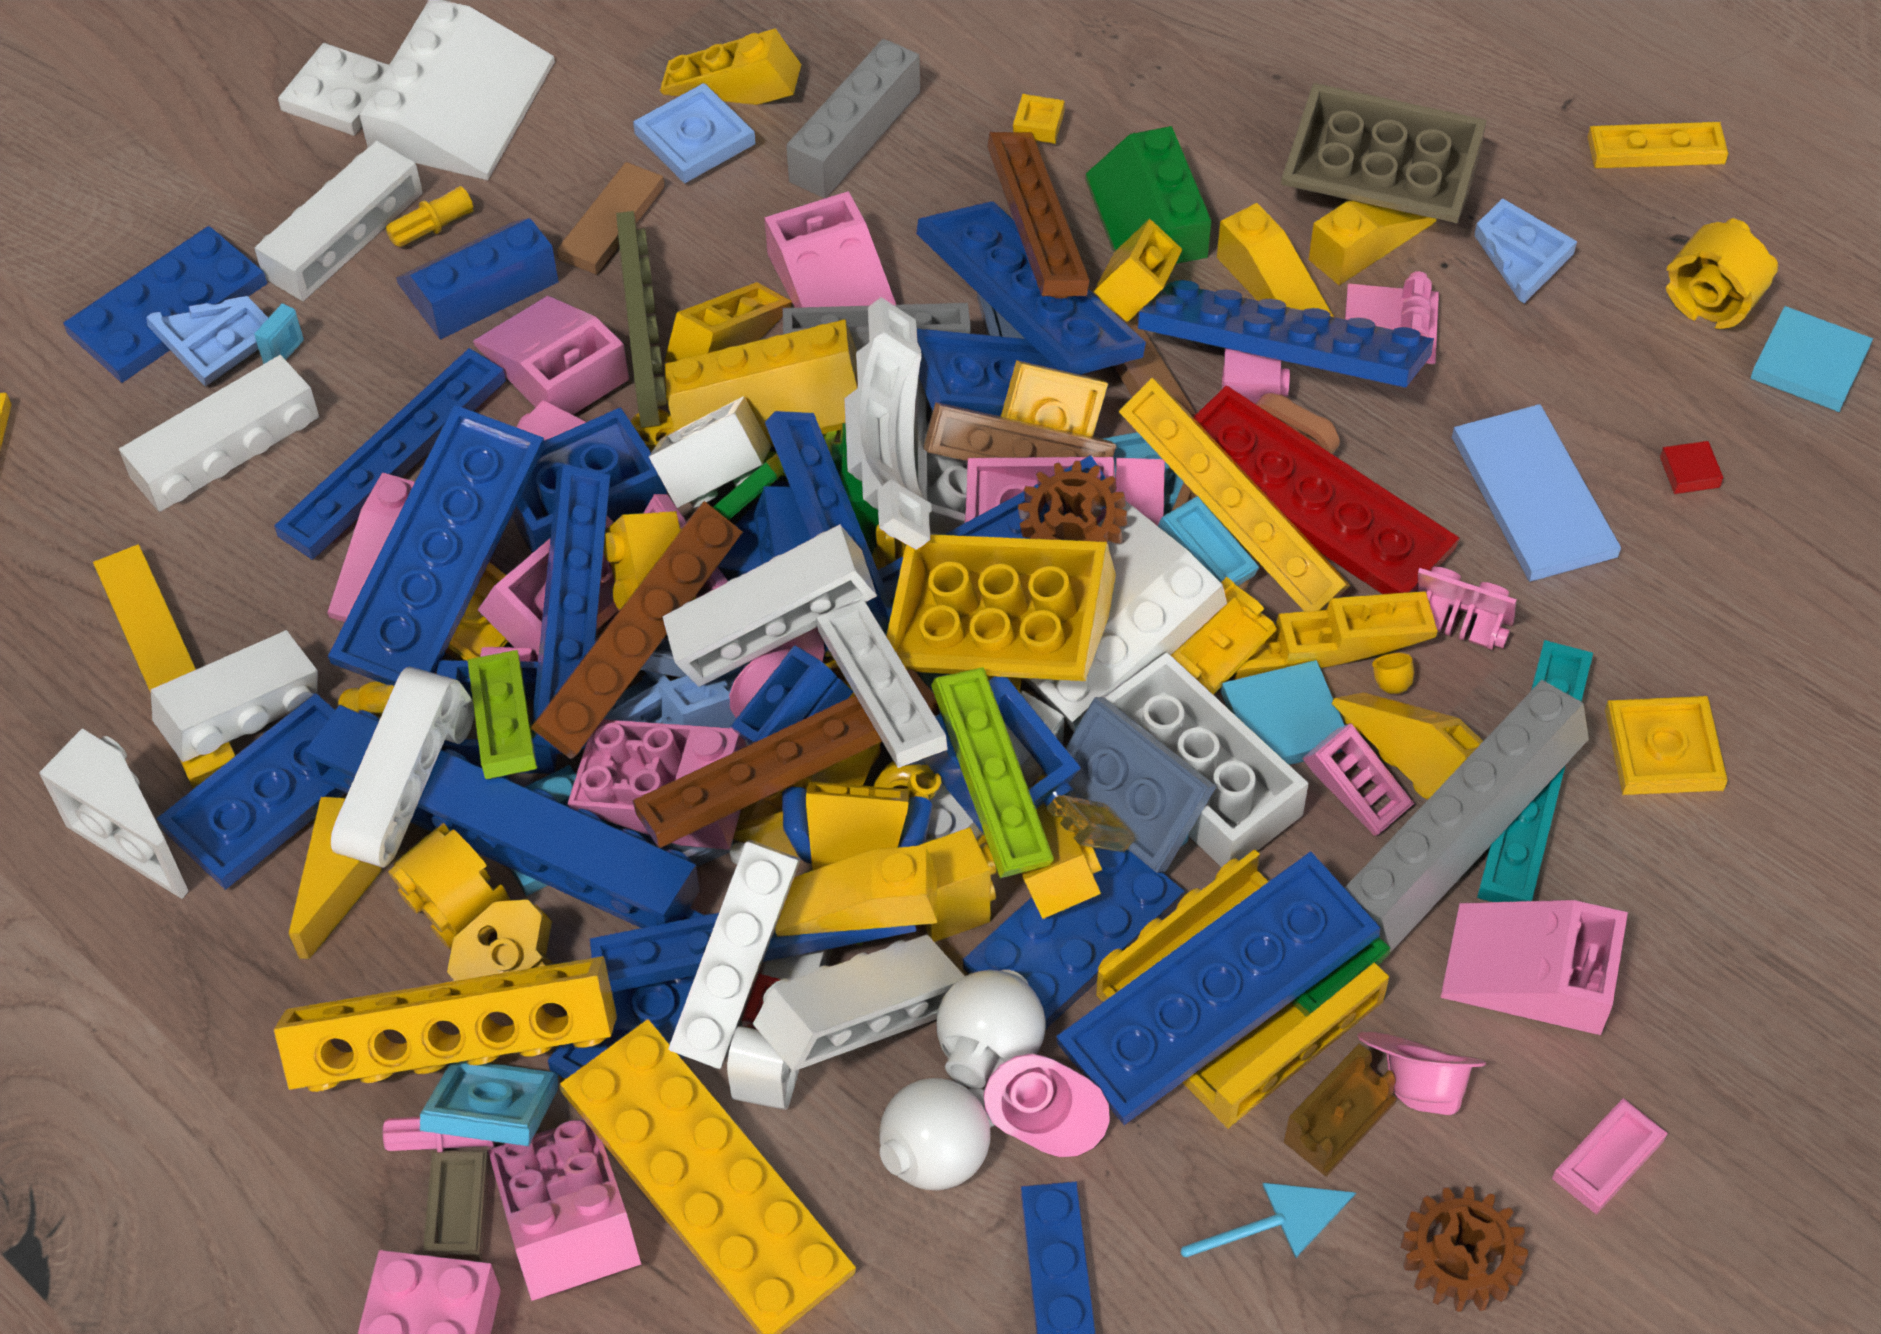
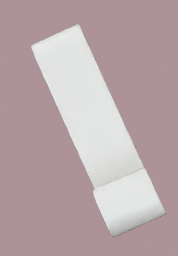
[331,666,475,868]
[727,948,833,1110]

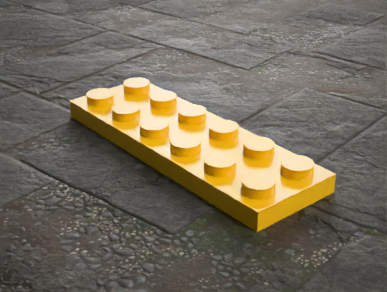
[560,1019,856,1334]

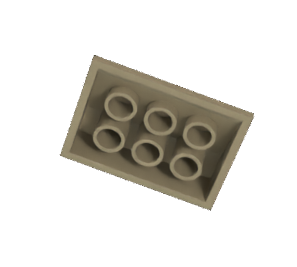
[1281,83,1487,223]

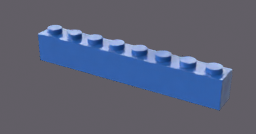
[305,705,700,928]

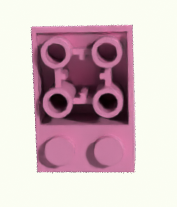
[764,191,896,308]
[473,296,629,415]
[567,719,747,850]
[1440,900,1628,1035]
[488,1119,641,1301]

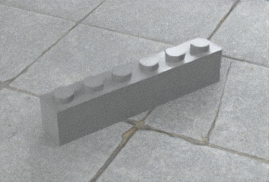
[1345,680,1589,953]

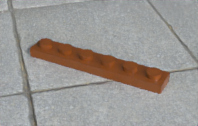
[987,132,1090,298]
[530,501,743,759]
[633,668,940,848]

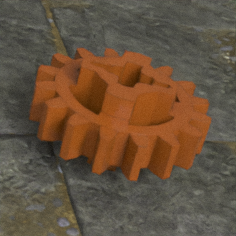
[1018,461,1128,548]
[1401,1186,1528,1312]

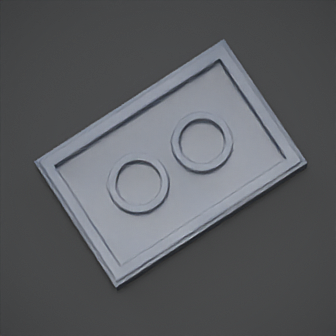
[1065,697,1217,873]

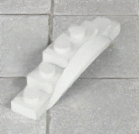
[844,297,932,550]

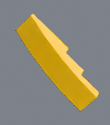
[1233,591,1438,680]

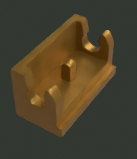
[1284,1043,1396,1177]

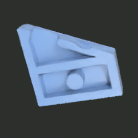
[1474,198,1577,303]
[146,296,268,387]

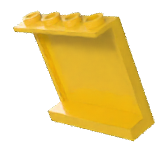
[1096,849,1389,1129]

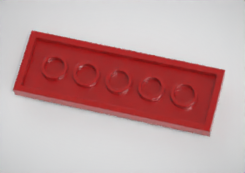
[1193,385,1460,594]

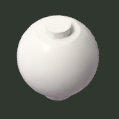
[936,970,1045,1089]
[879,1078,994,1190]

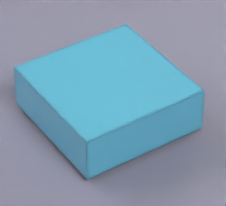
[254,303,304,364]

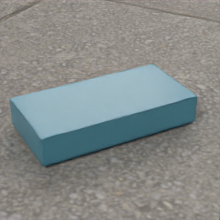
[1158,496,1259,586]

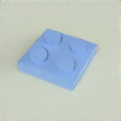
[633,83,756,184]

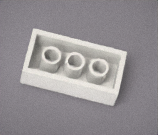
[1105,652,1309,867]

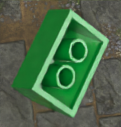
[1085,126,1211,264]

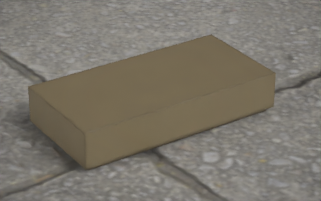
[423,1150,490,1262]

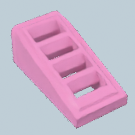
[1302,723,1414,836]

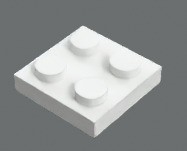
[278,43,389,136]

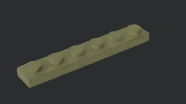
[616,211,667,427]

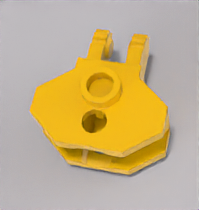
[447,899,553,1009]

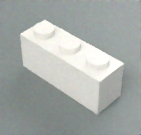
[151,630,318,762]

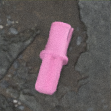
[382,1117,495,1153]

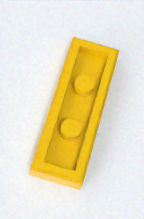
[1587,122,1728,168]

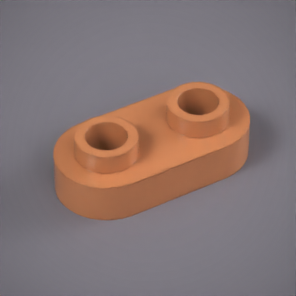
[1255,393,1340,454]

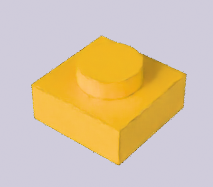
[1013,94,1065,143]

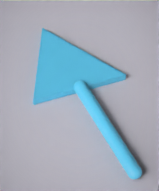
[1180,1183,1356,1258]

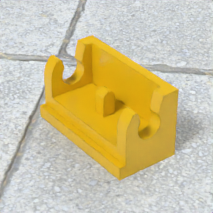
[1170,577,1277,695]

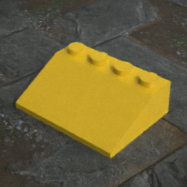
[886,535,1116,681]

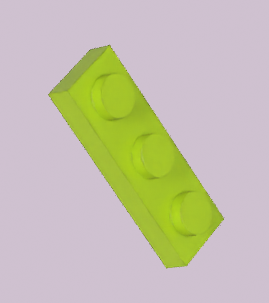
[468,649,537,780]

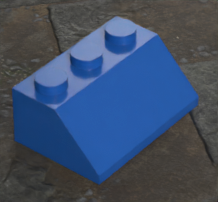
[396,218,559,340]
[512,407,667,553]

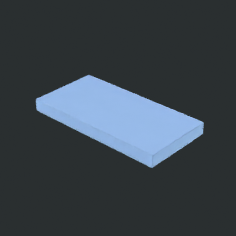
[1452,404,1621,582]

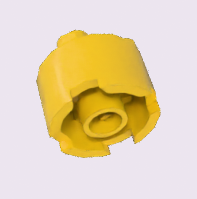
[1666,218,1778,329]
[388,823,510,950]

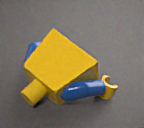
[782,768,941,870]

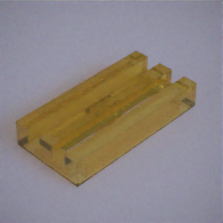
[1046,795,1135,852]

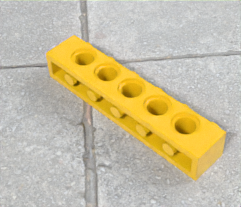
[274,956,617,1092]

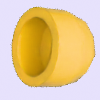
[1372,653,1414,695]

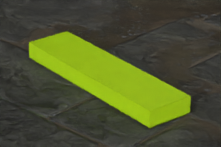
[931,667,1054,878]

